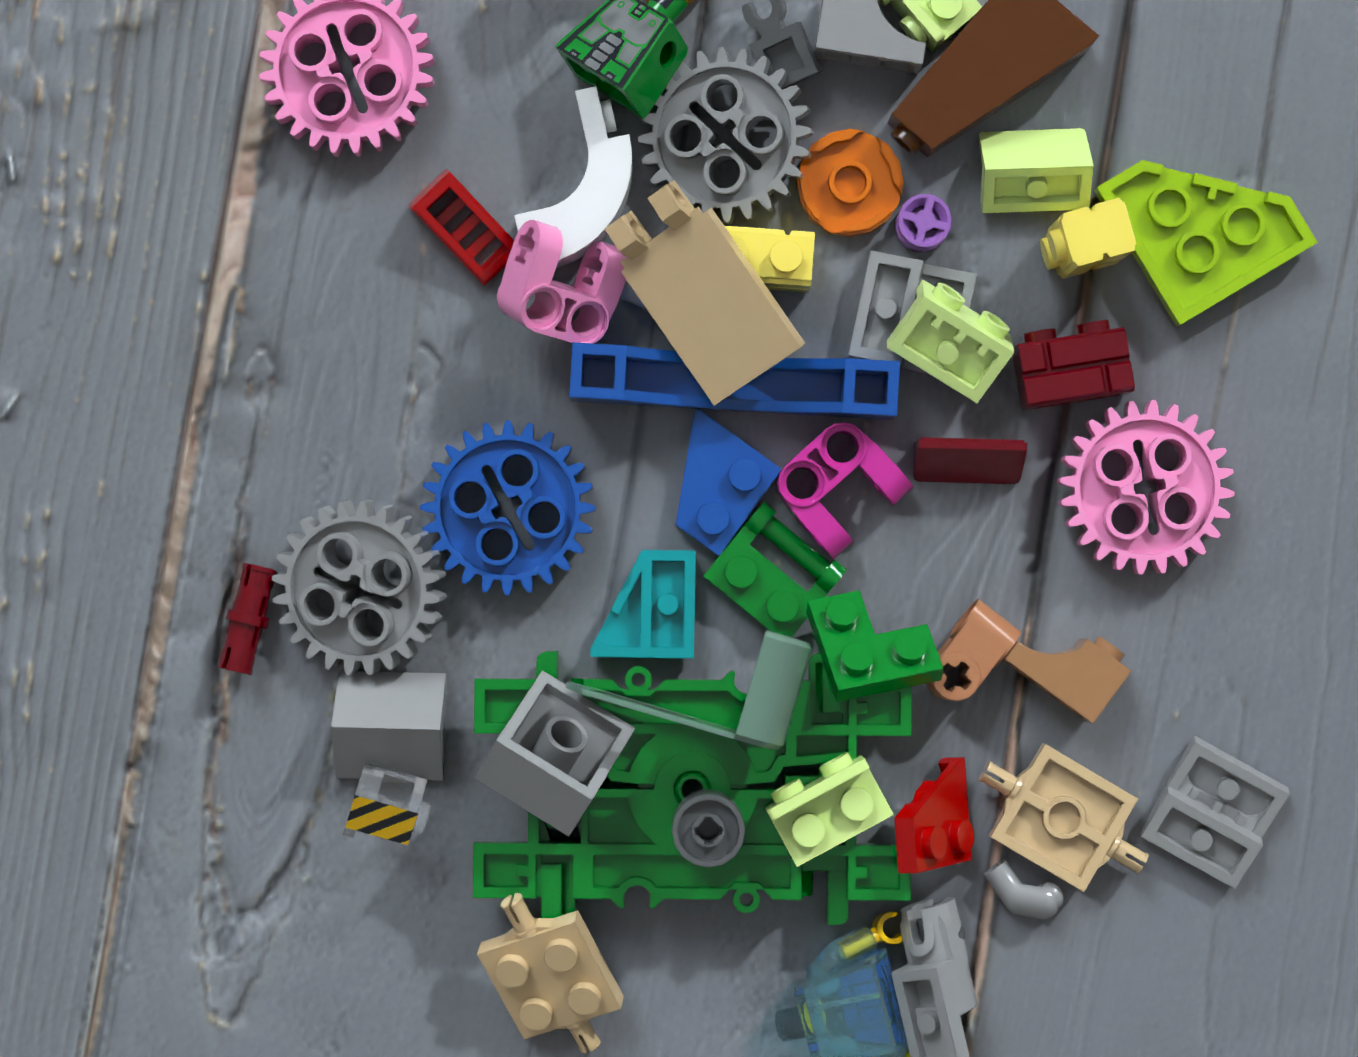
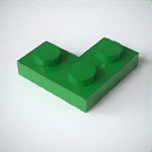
[806,590,944,702]

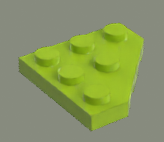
[1093,160,1318,327]

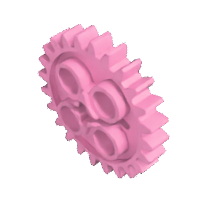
[259,0,435,157]
[1057,400,1235,575]

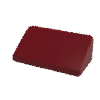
[913,437,1027,484]

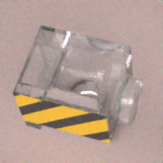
[343,761,432,846]

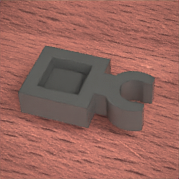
[742,0,822,90]

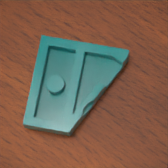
[590,550,696,659]

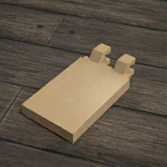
[605,180,805,405]

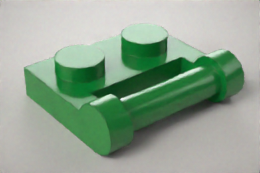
[703,502,847,637]

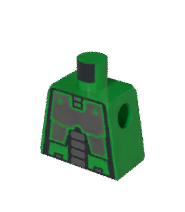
[555,0,688,120]

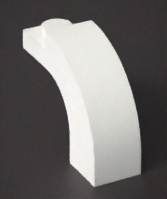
[514,86,633,268]

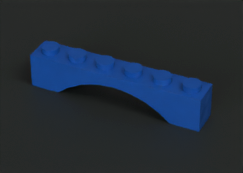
[569,342,900,420]

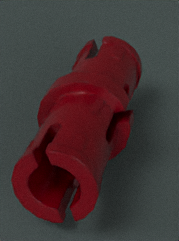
[217,563,278,675]

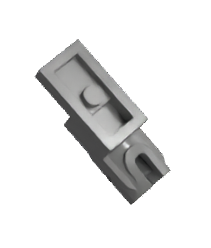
[891,897,978,1057]

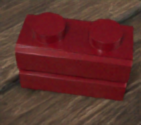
[1012,320,1135,411]

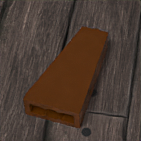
[887,0,1099,158]

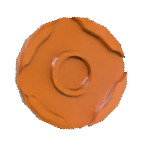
[796,129,904,238]

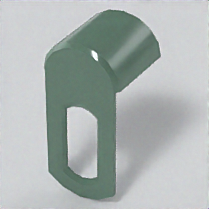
[565,630,812,750]

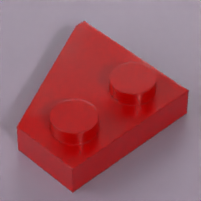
[894,757,974,873]

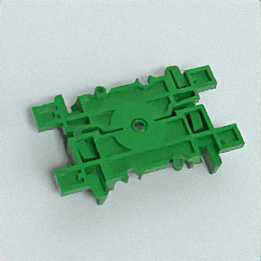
[473,651,912,925]

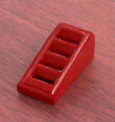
[408,169,514,286]

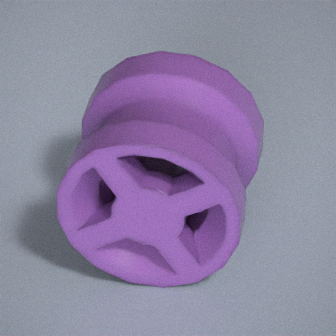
[895,194,952,253]

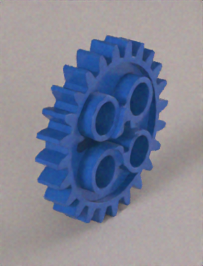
[420,420,596,595]

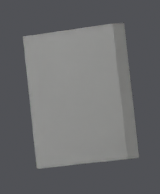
[331,670,447,781]

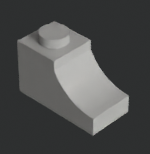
[814,0,926,75]

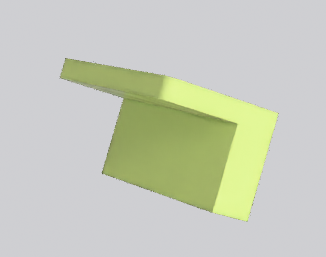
[978,128,1094,213]

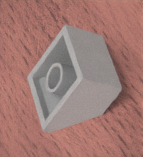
[475,670,635,836]

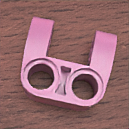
[497,220,626,344]

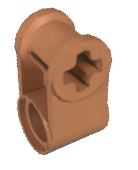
[926,598,1021,701]

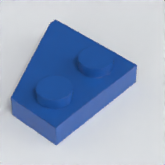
[676,409,782,556]

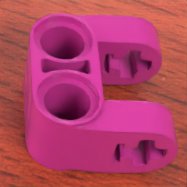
[776,422,913,560]

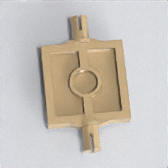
[979,743,1149,892]
[477,893,624,1053]

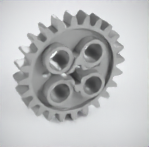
[638,47,814,224]
[272,499,447,675]

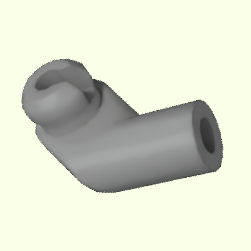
[984,859,1064,919]

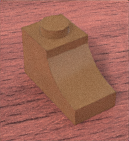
[1002,636,1131,724]

